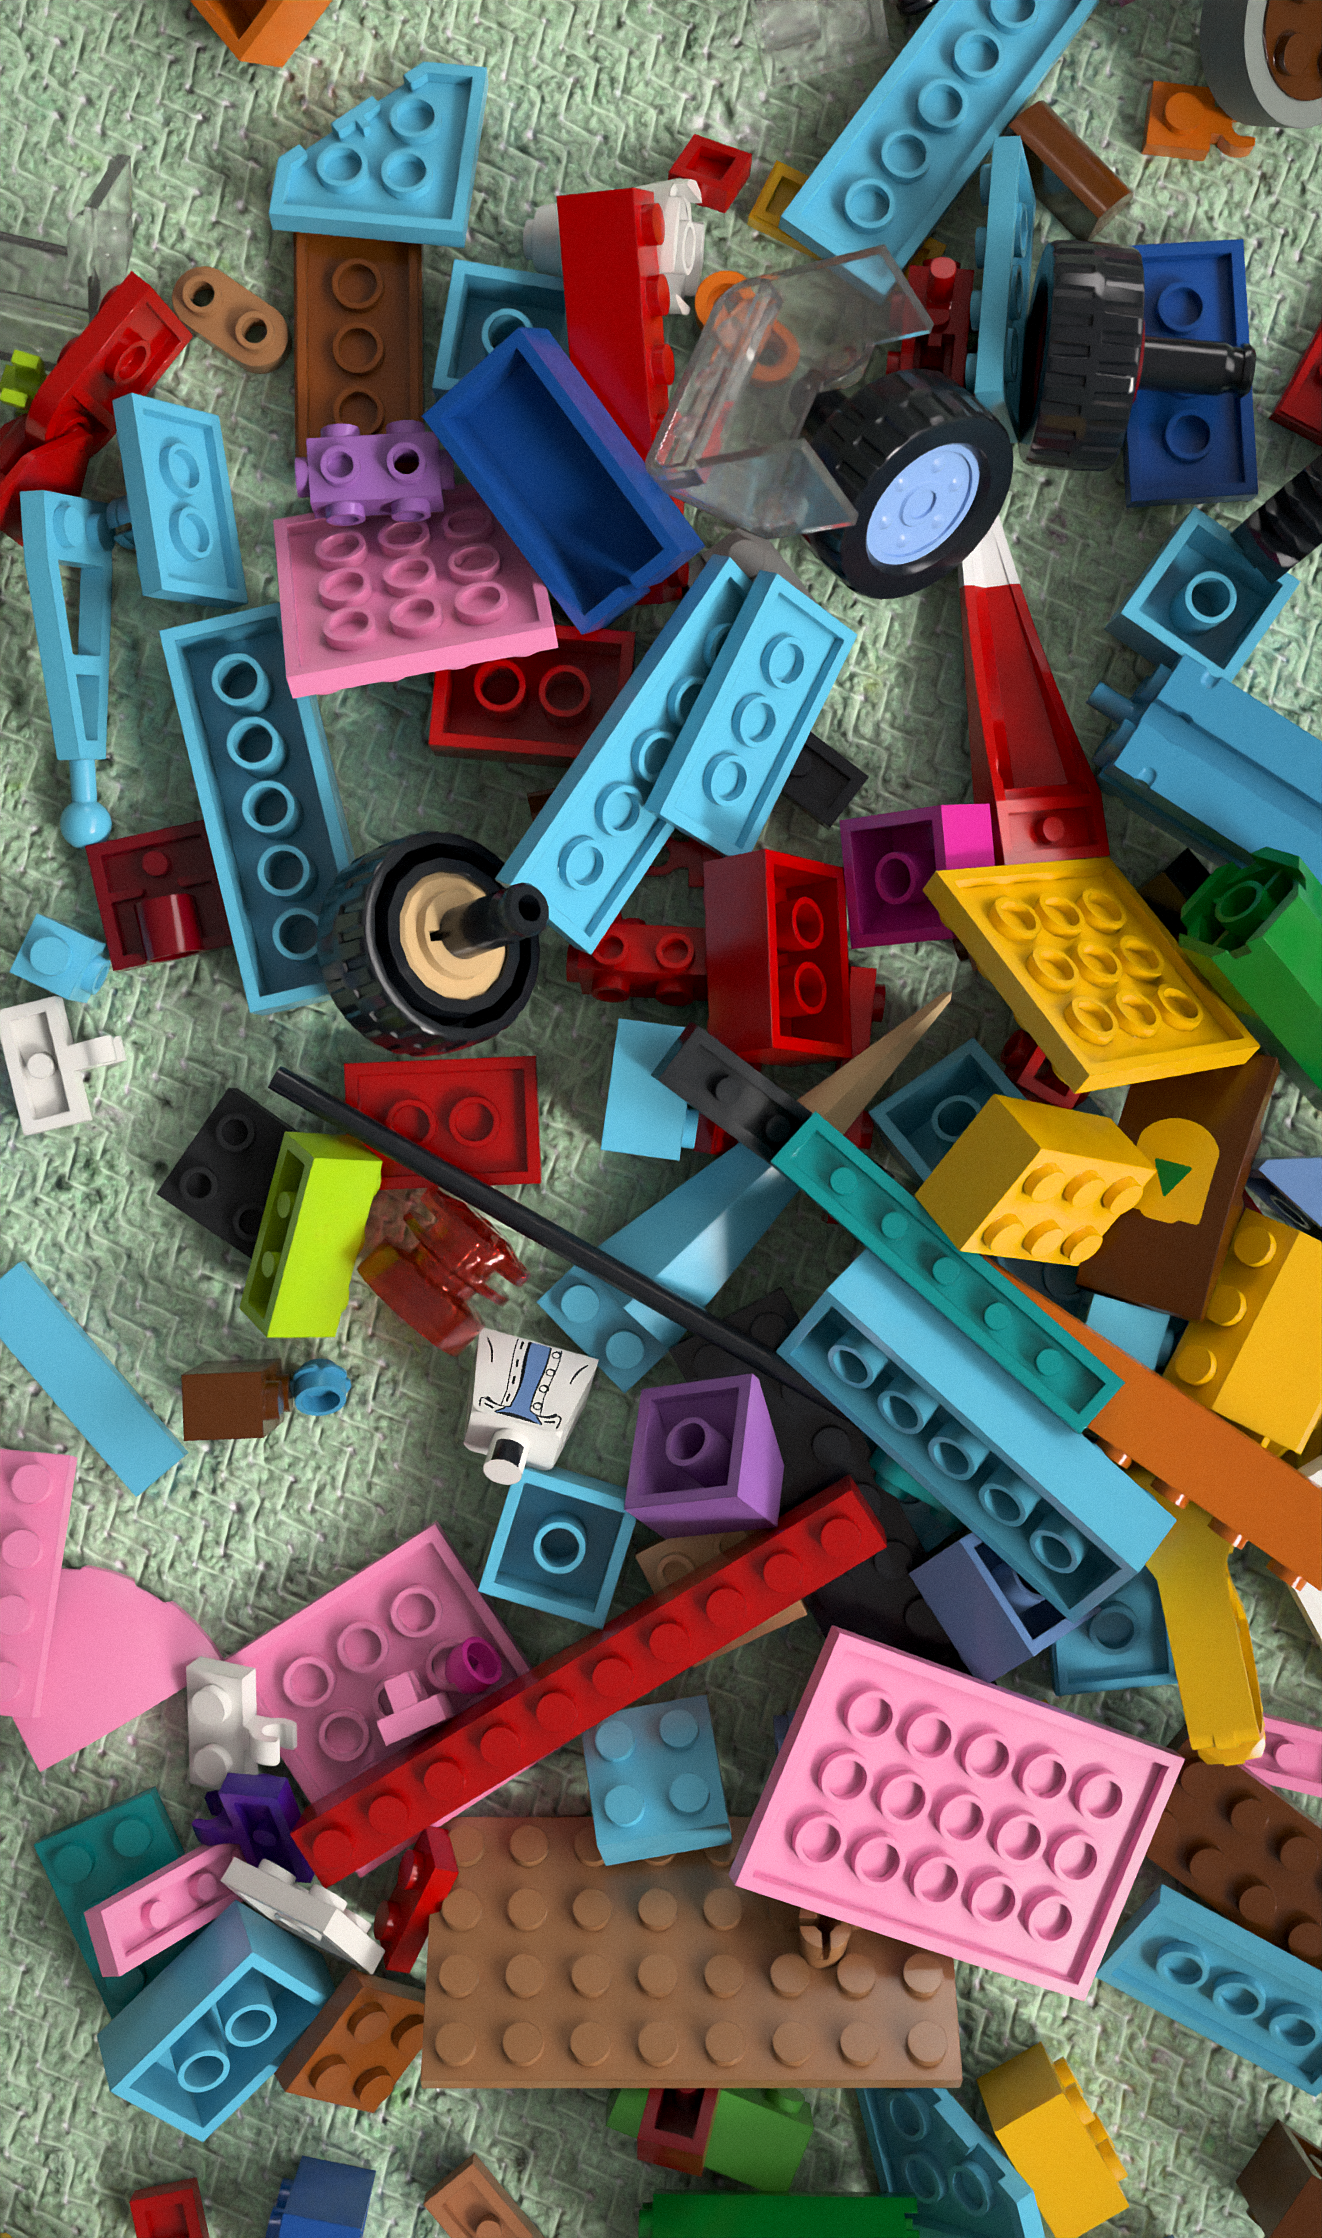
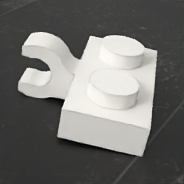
[0,996,127,1136]
[186,1656,297,1790]

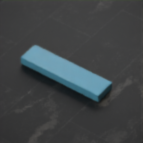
[0,1261,189,1497]

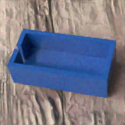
[422,327,705,635]

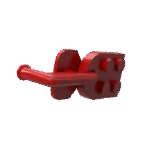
[0,271,193,547]

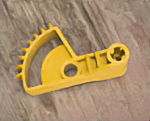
[1109,1458,1266,1766]

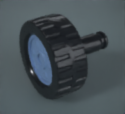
[787,368,1014,600]

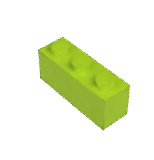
[239,1131,383,1338]

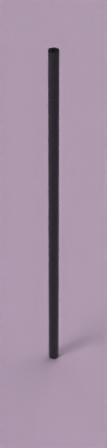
[268,1066,861,1430]

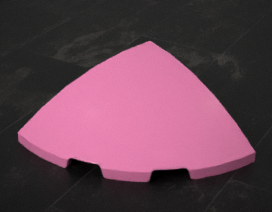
[13,1565,224,1772]

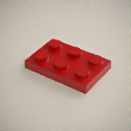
[344,1056,542,1190]

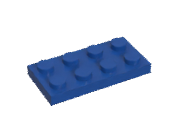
[1122,239,1258,508]

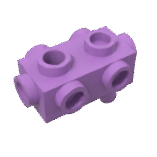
[295,420,455,526]

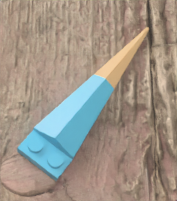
[537,992,952,1394]

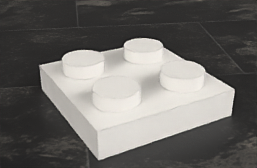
[220,1857,385,1975]

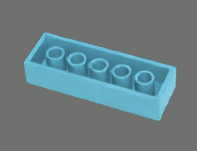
[159,602,355,1016]
[776,1248,1177,1624]

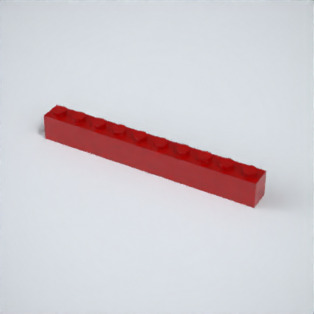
[290,1474,887,1889]

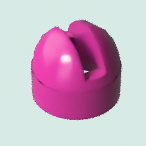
[445,1636,502,1695]

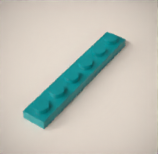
[771,1111,1125,1434]

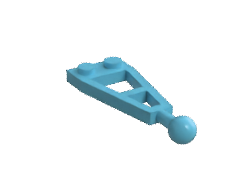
[20,490,116,850]

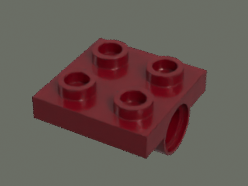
[85,820,234,973]

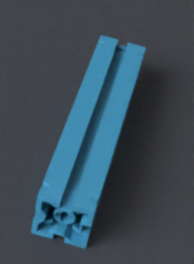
[1085,653,1322,885]

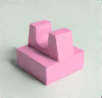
[376,1669,456,1746]

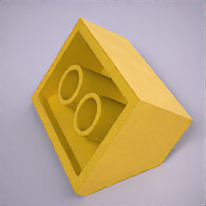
[1162,1208,1322,1455]

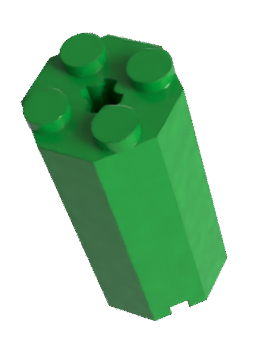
[1179,846,1322,1112]
[638,2189,920,2238]

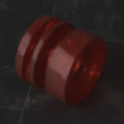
[357,1184,531,1357]

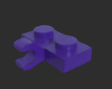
[191,1773,315,1883]

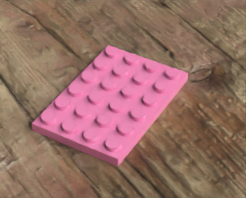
[728,1625,1185,2001]

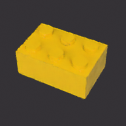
[914,1094,1157,1266]

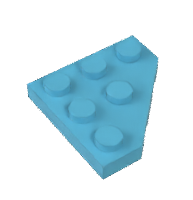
[269,61,489,248]
[855,2088,1045,2238]

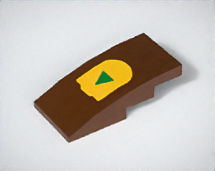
[1075,1053,1281,1324]

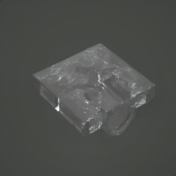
[748,0,891,90]

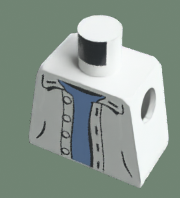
[463,1327,599,1485]

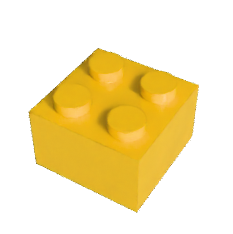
[976,2042,1130,2238]

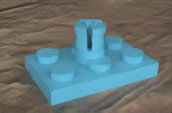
[106,393,248,610]

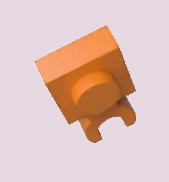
[1141,81,1256,161]

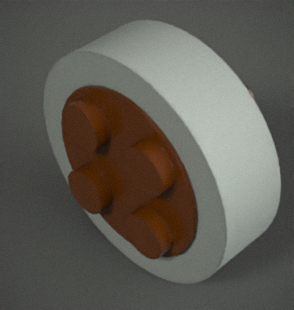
[1200,0,1322,129]

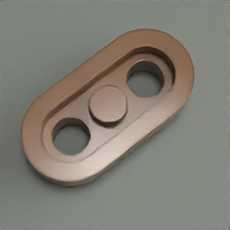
[172,266,292,374]

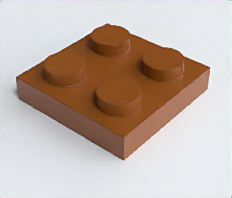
[274,1969,425,2113]

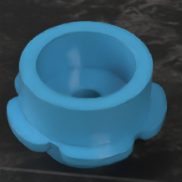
[290,1359,351,1416]

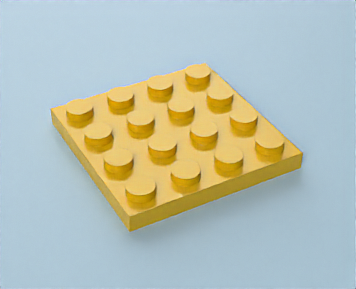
[922,857,1260,1094]

